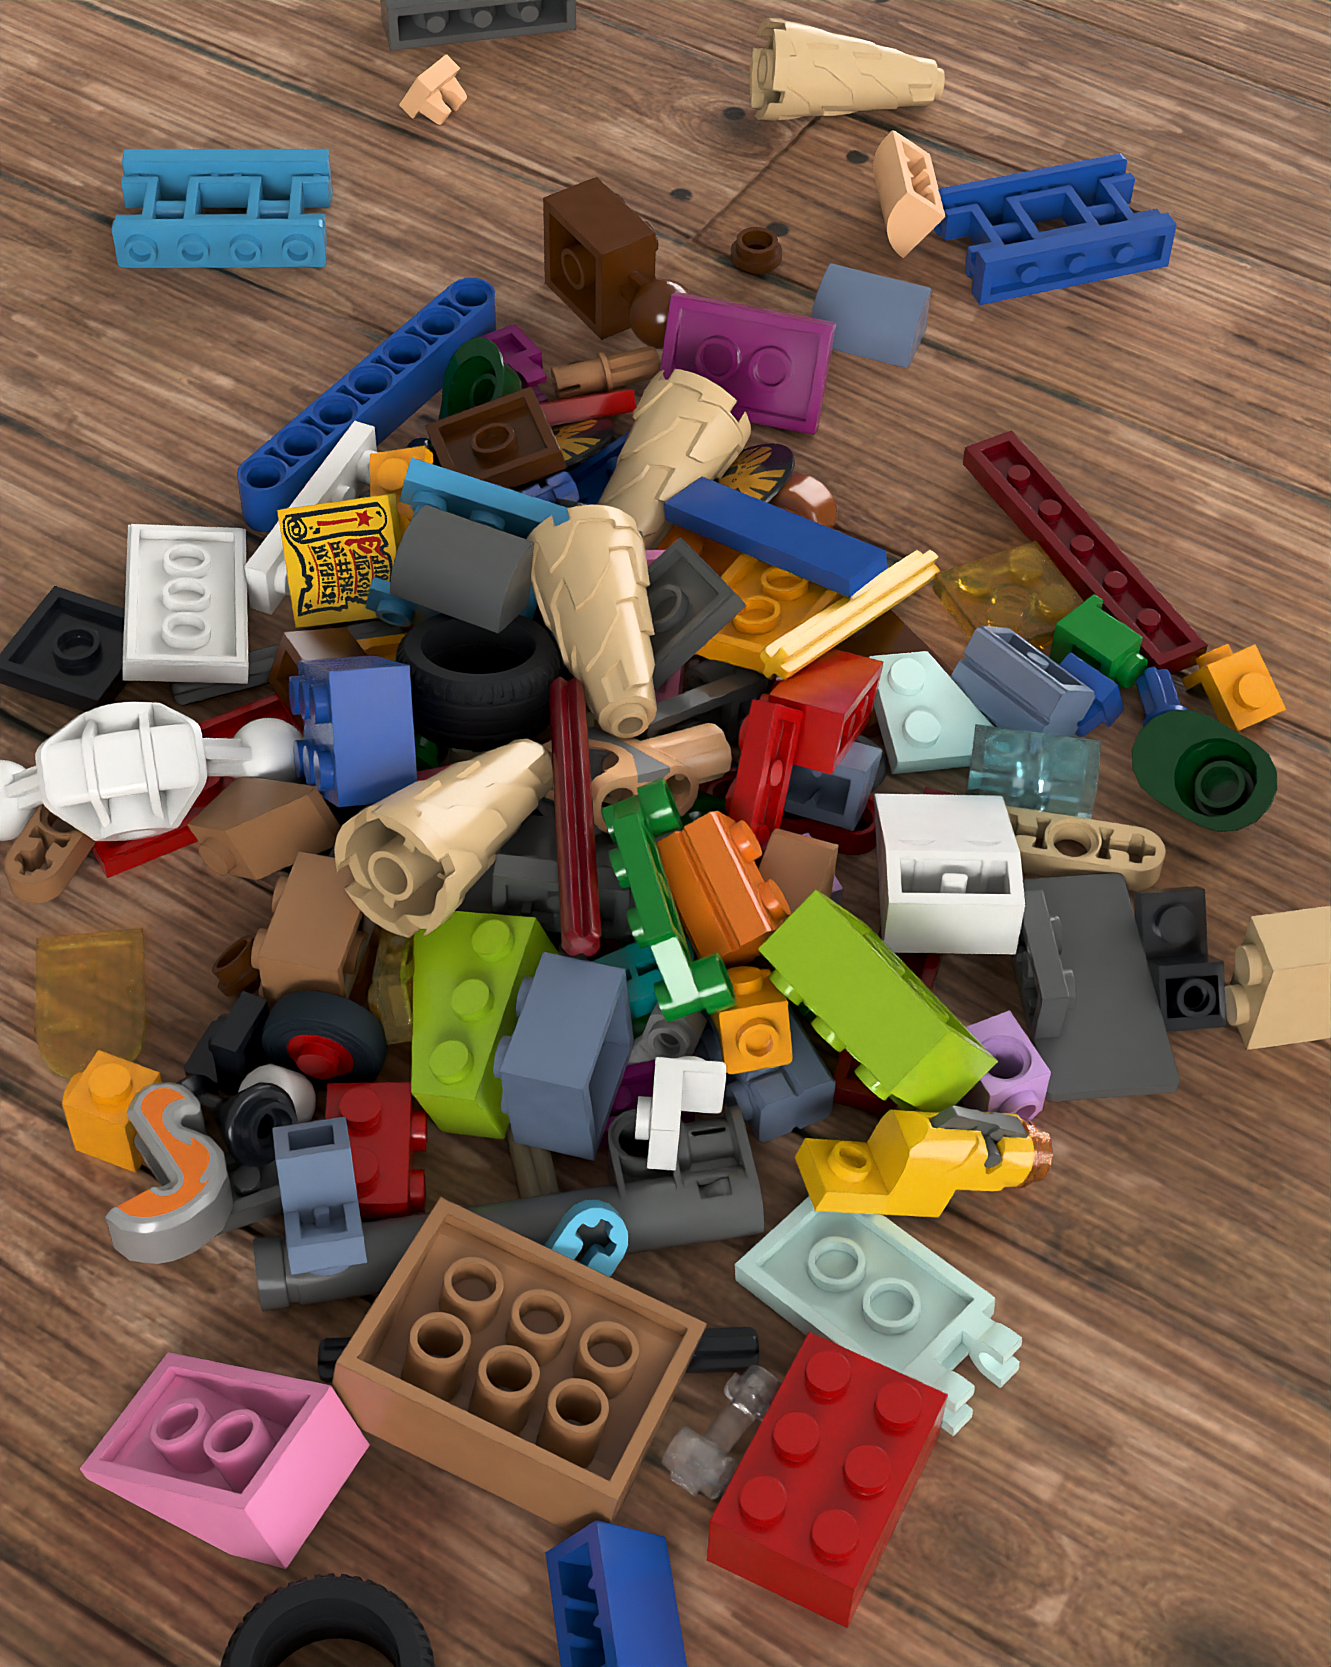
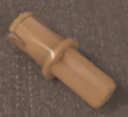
[551,346,661,400]

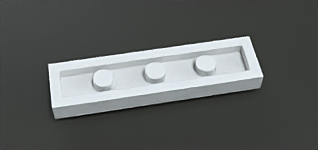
[244,421,379,615]

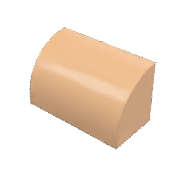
[873,130,945,258]

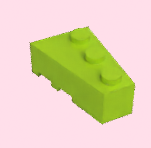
[411,911,559,1139]

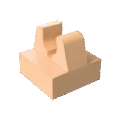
[399,54,467,125]

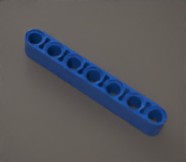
[237,278,496,532]

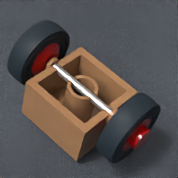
[251,845,389,1090]

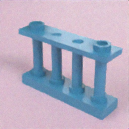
[365,458,640,680]

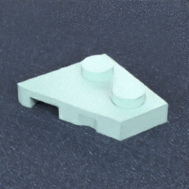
[869,651,1010,774]

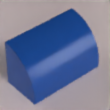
[545,1520,687,1667]

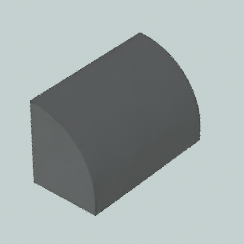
[390,505,534,633]

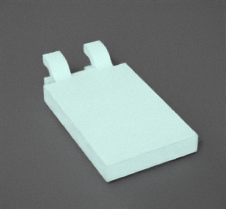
[735,1196,1022,1436]

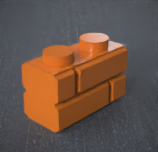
[656,811,791,970]

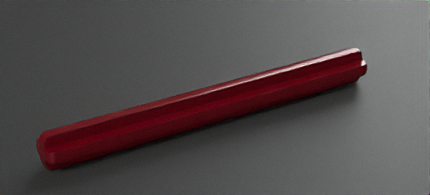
[549,677,602,957]

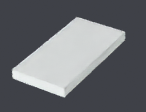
[123,524,249,684]

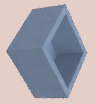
[493,952,634,1161]

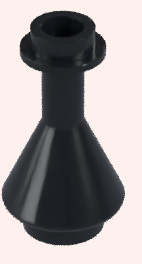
[176,1074,298,1167]

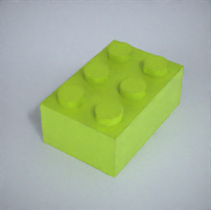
[758,889,998,1113]

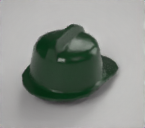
[438,337,523,420]
[1132,710,1278,832]

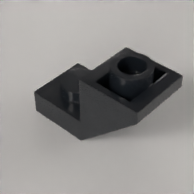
[1134,886,1227,1032]

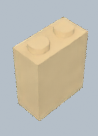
[1224,906,1331,1050]

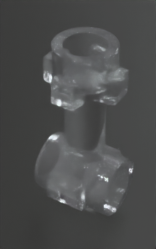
[662,1365,781,1500]

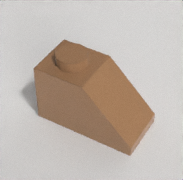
[187,776,341,880]

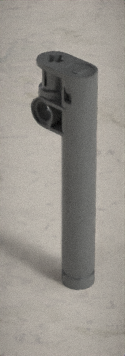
[253,1105,764,1312]

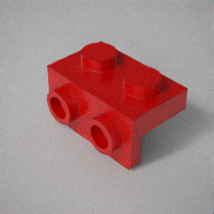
[325,1082,428,1219]

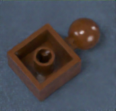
[543,177,692,349]

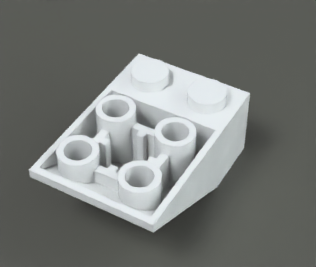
[874,794,1025,954]

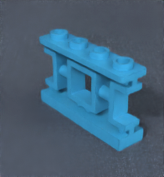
[112,149,333,268]

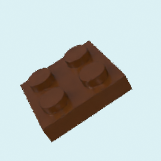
[425,387,567,489]

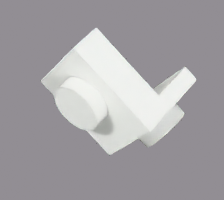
[635,1056,727,1171]

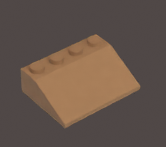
[332,1197,707,1534]

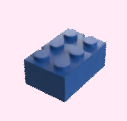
[289,655,417,807]

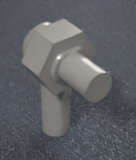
[627,1001,708,1066]

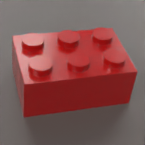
[707,1332,948,1628]

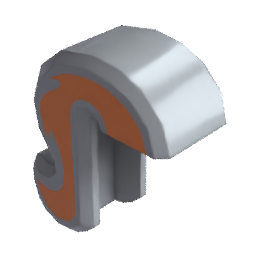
[105,1082,234,1264]

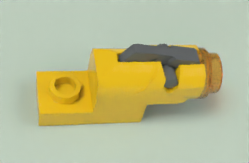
[795,1106,1053,1218]

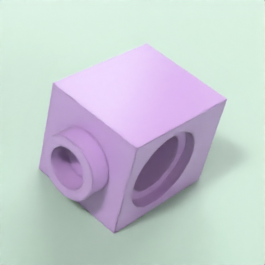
[961,1010,1051,1125]

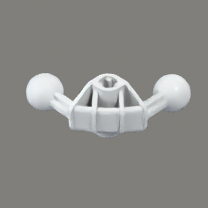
[0,702,304,841]

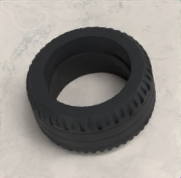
[395,613,561,751]
[220,1573,435,1667]

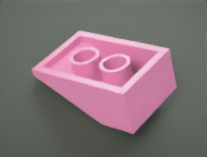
[80,1352,370,1569]

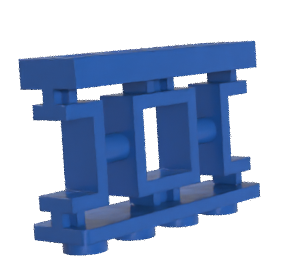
[933,153,1177,305]

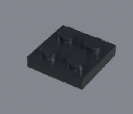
[0,586,128,712]

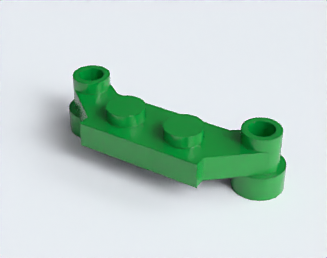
[602,778,737,1023]

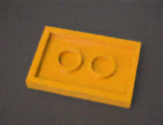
[695,553,844,677]

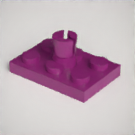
[660,292,837,435]

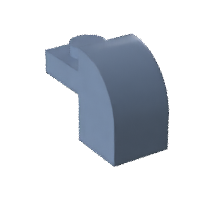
[272,1116,367,1276]

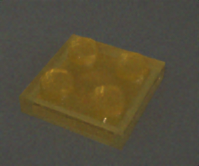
[933,541,1084,650]

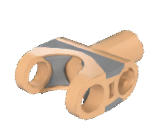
[543,723,732,834]

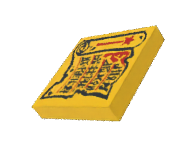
[277,493,402,628]

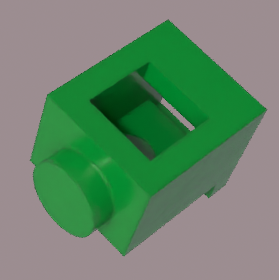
[1049,594,1148,690]

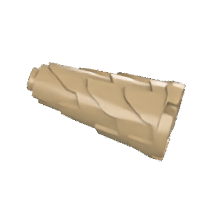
[750,18,945,121]
[596,369,751,550]
[526,505,657,738]
[334,738,554,938]

